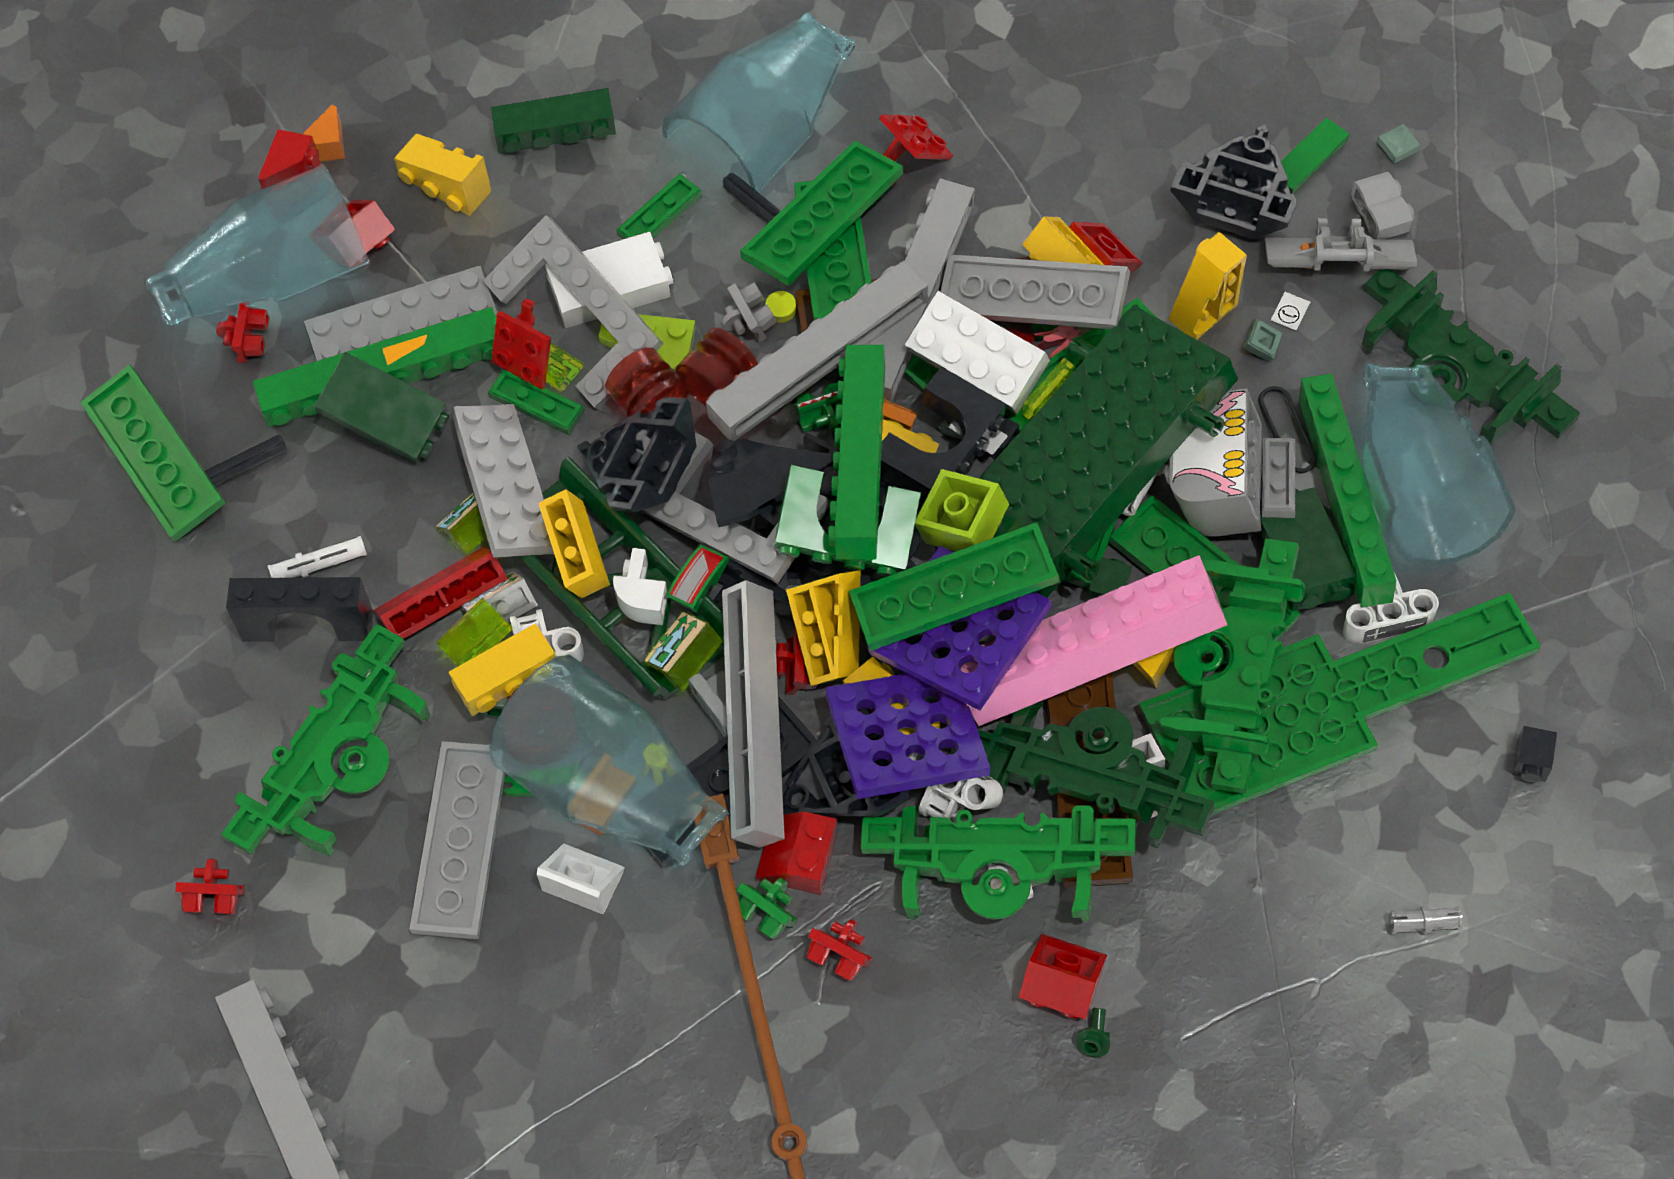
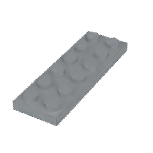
[941,254,1130,329]
[304,266,497,361]
[451,404,554,558]
[409,741,509,940]

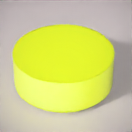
[765,291,797,323]

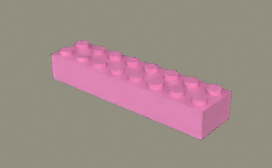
[961,555,1227,726]

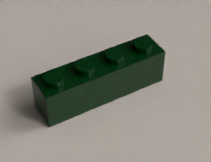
[490,88,616,153]

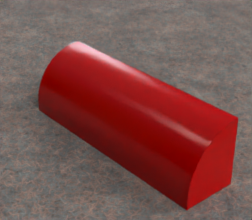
[373,546,508,639]

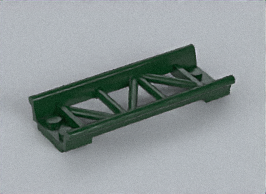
[519,457,724,700]

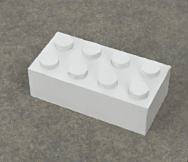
[905,291,1050,414]

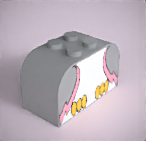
[1165,388,1262,536]

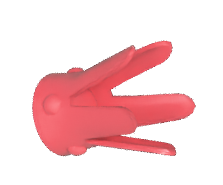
[1034,325,1081,359]

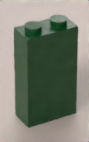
[314,352,450,464]
[1256,487,1356,611]

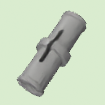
[1389,906,1463,934]

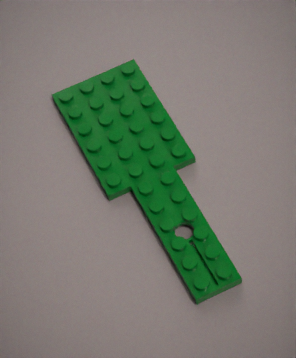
[1138,592,1541,816]

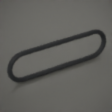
[1259,386,1317,473]

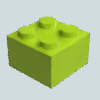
[915,469,1009,551]

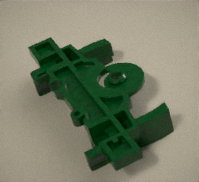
[1362,269,1580,444]
[950,700,1215,848]

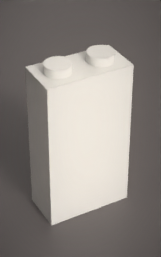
[545,232,673,328]

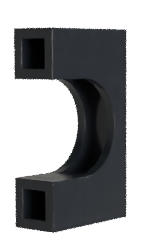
[880,367,1007,503]
[226,577,374,642]

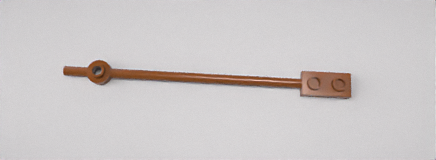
[690,794,808,1179]

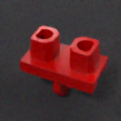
[216,299,270,363]
[776,628,818,695]
[175,858,245,914]
[806,919,872,981]

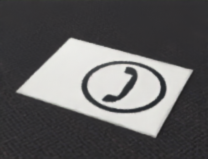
[1271,292,1310,330]

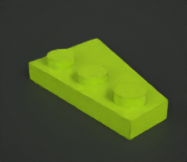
[599,314,696,379]

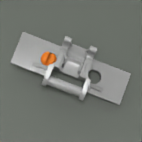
[1265,218,1417,271]

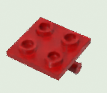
[872,114,953,186]
[491,299,552,390]

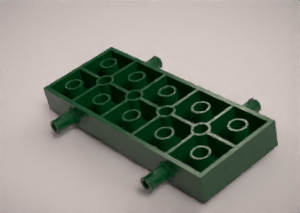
[933,305,1238,598]

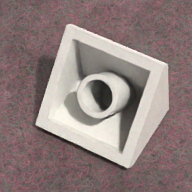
[536,844,625,915]

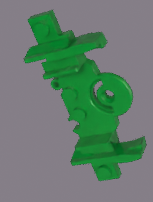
[1160,538,1306,794]
[221,624,431,856]
[861,805,1136,922]

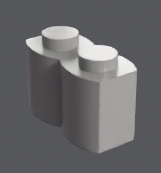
[1351,172,1415,239]

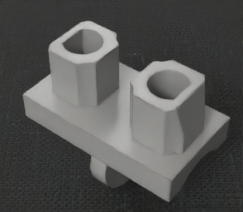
[722,282,777,343]

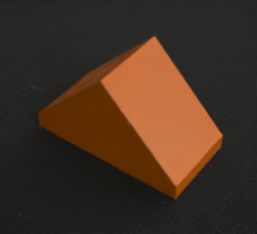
[303,104,345,162]

